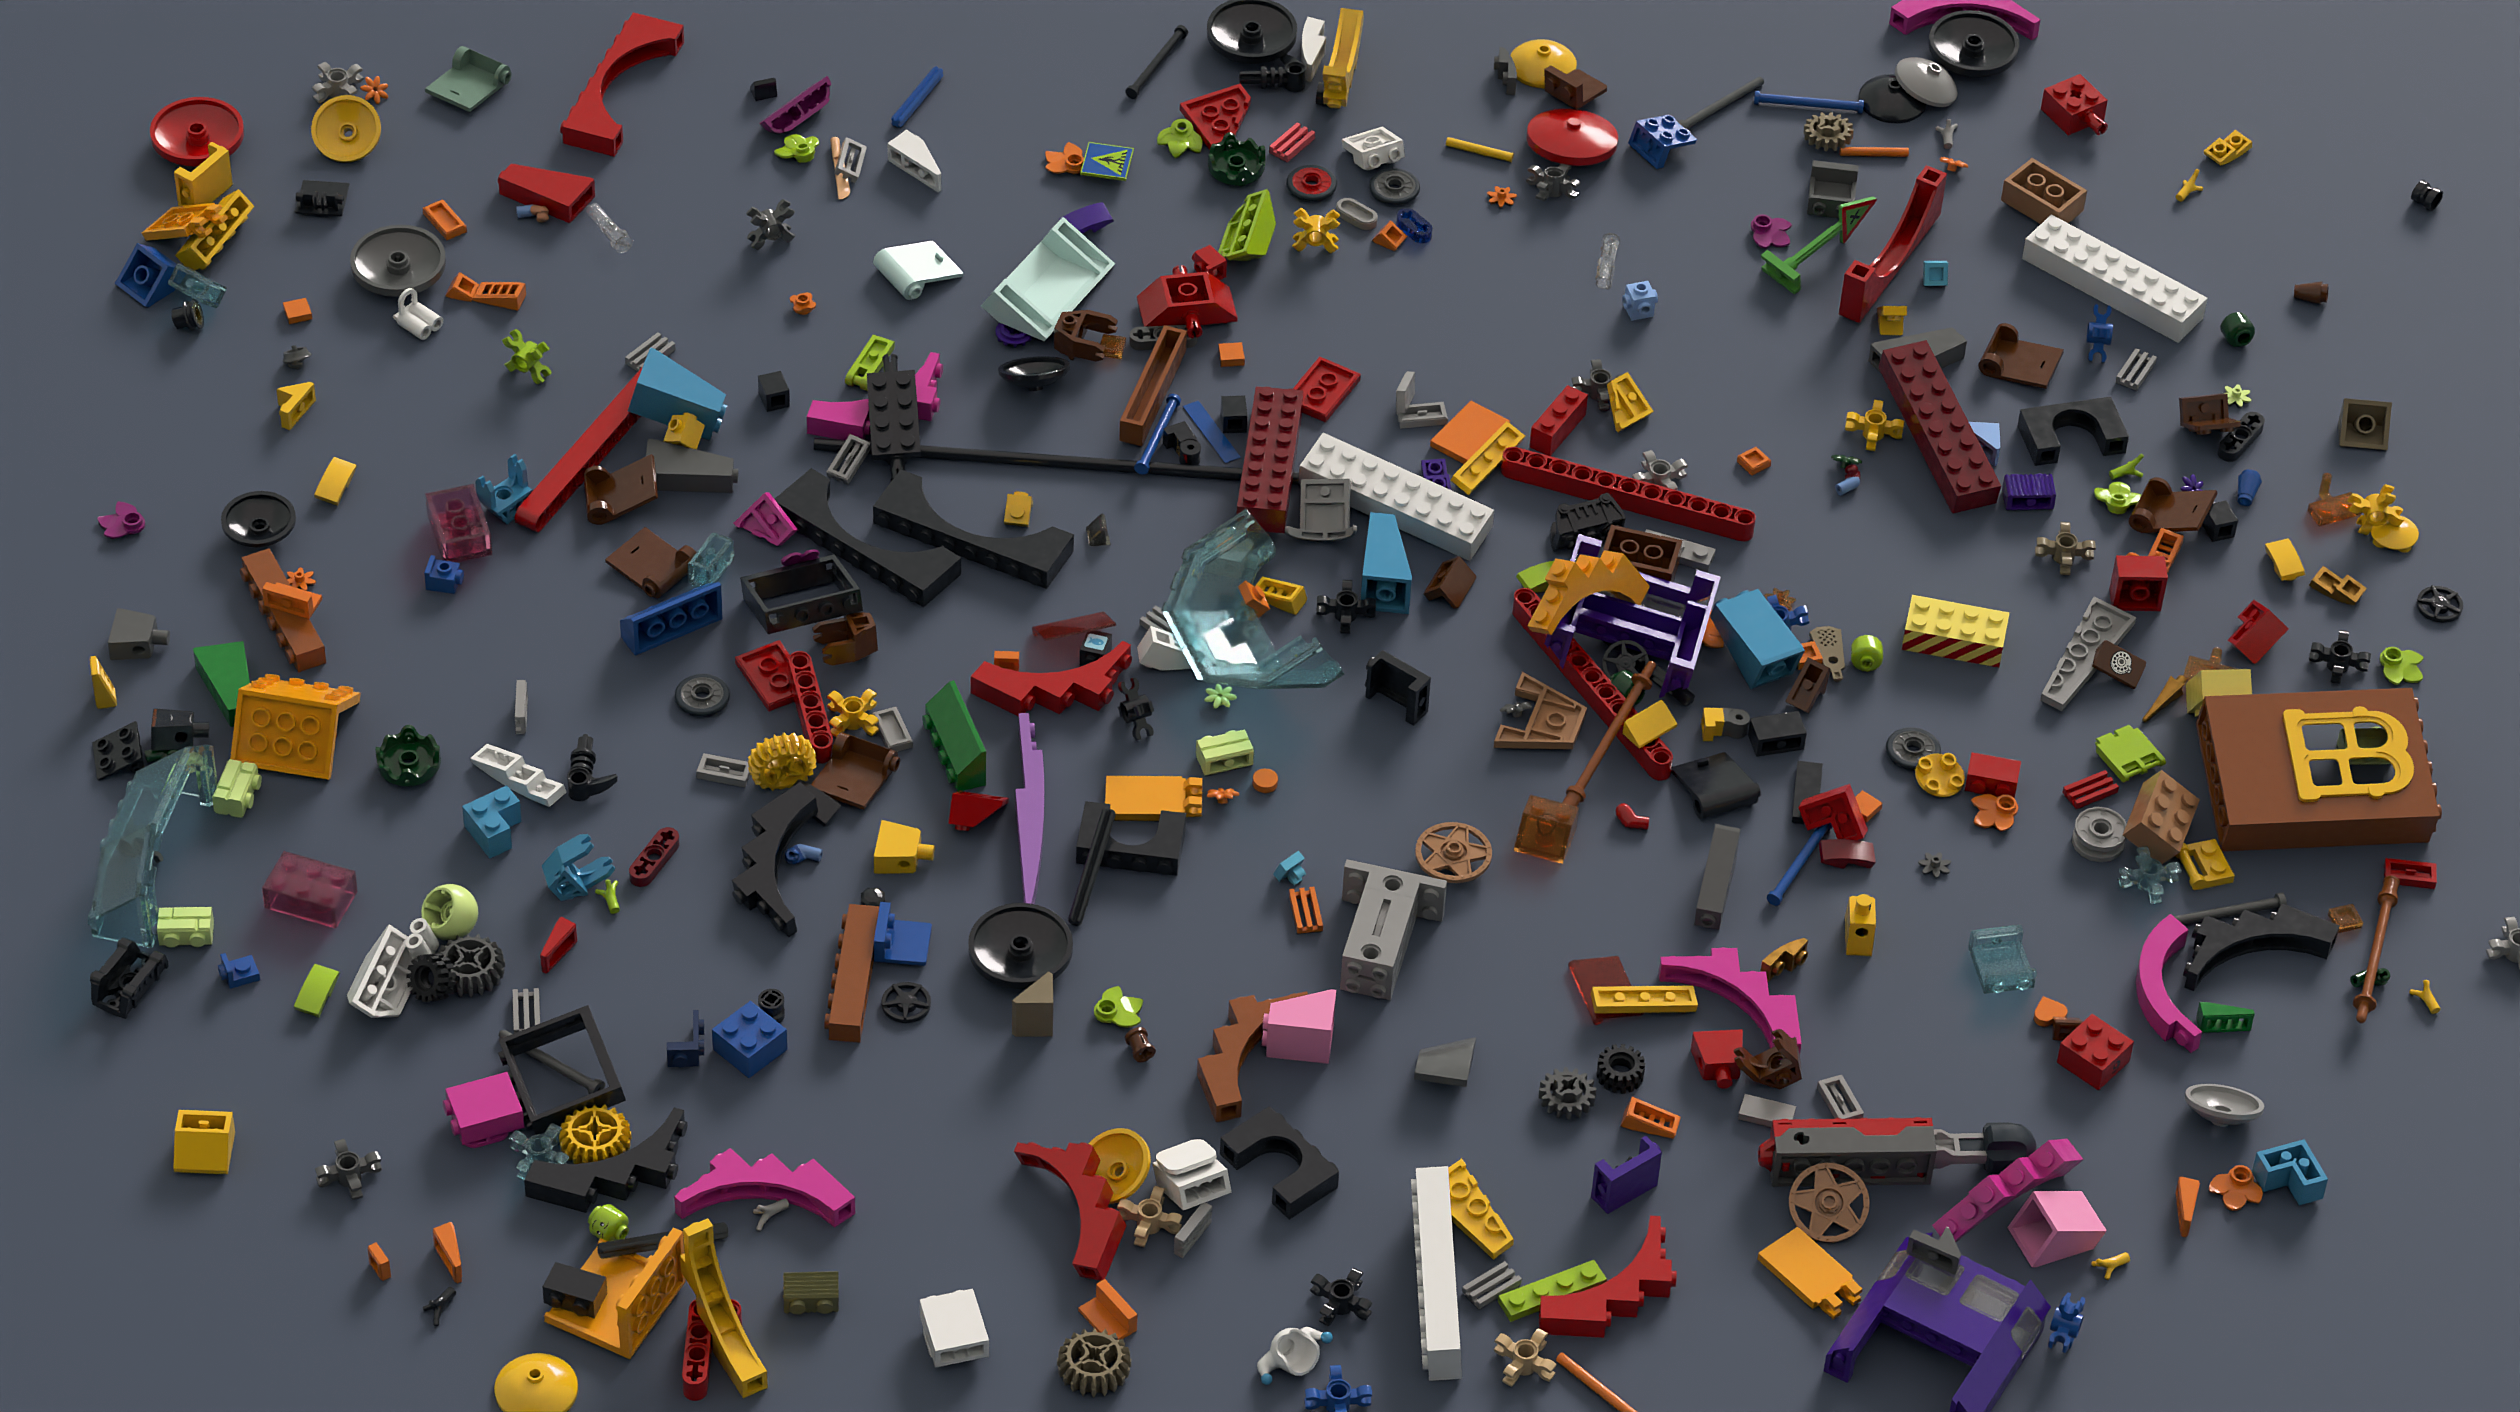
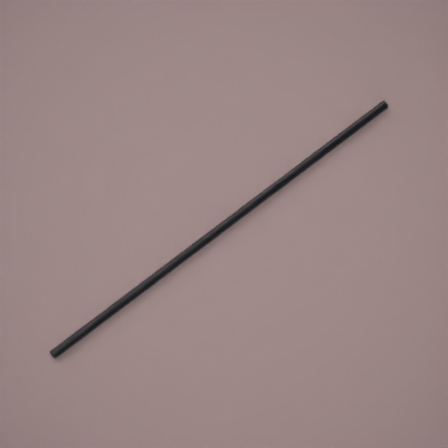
[814,438,1301,485]

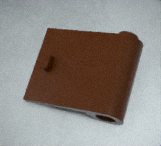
[1978,323,2064,389]
[584,454,658,525]
[2129,477,2218,533]
[605,527,700,599]
[811,732,900,810]

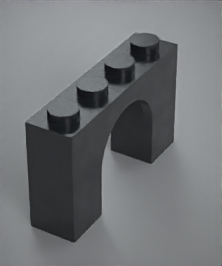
[2017,397,2129,466]
[1076,801,1186,876]
[1220,1106,1339,1220]

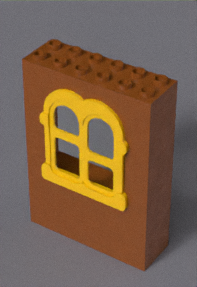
[2196,688,2442,851]

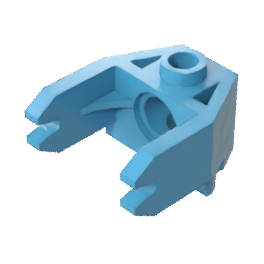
[475,454,532,524]
[542,834,615,901]

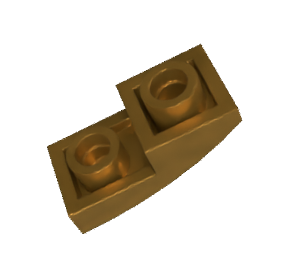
[1760,938,1808,982]

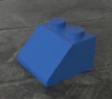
[115,243,185,308]

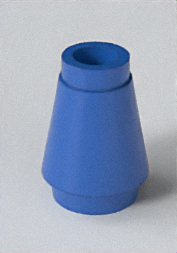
[2237,469,2262,506]

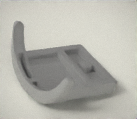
[1285,479,1357,542]

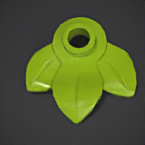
[1157,119,1202,158]
[774,134,819,163]
[2094,482,2141,514]
[2379,647,2424,685]
[1094,986,1143,1028]

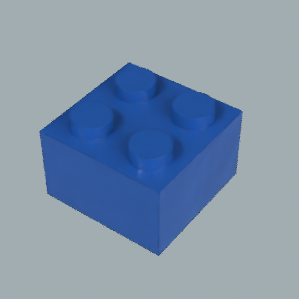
[712,1001,787,1078]

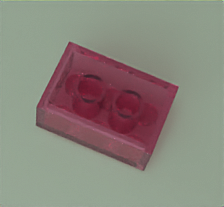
[425,484,492,562]
[262,851,358,928]

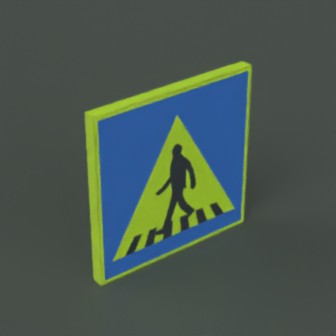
[1080,142,1134,181]

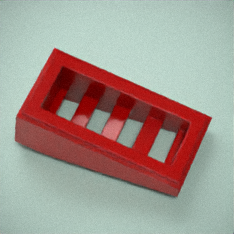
[540,917,577,974]

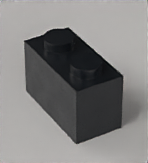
[1748,711,1807,757]
[542,1262,607,1318]

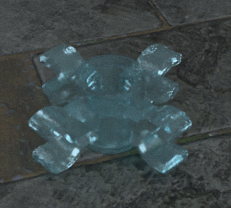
[2117,847,2181,904]
[509,1123,569,1180]

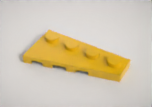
[1448,1158,1514,1260]

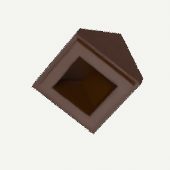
[2052,1017,2082,1040]

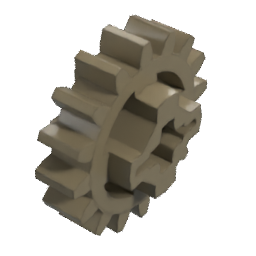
[1803,112,1854,151]

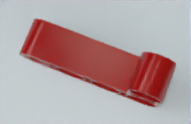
[682,1299,742,1401]

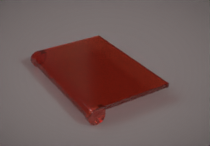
[1032,611,1116,641]
[1568,956,1644,1025]

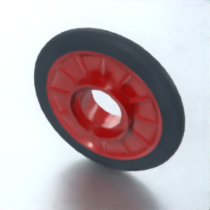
[1286,165,1337,201]

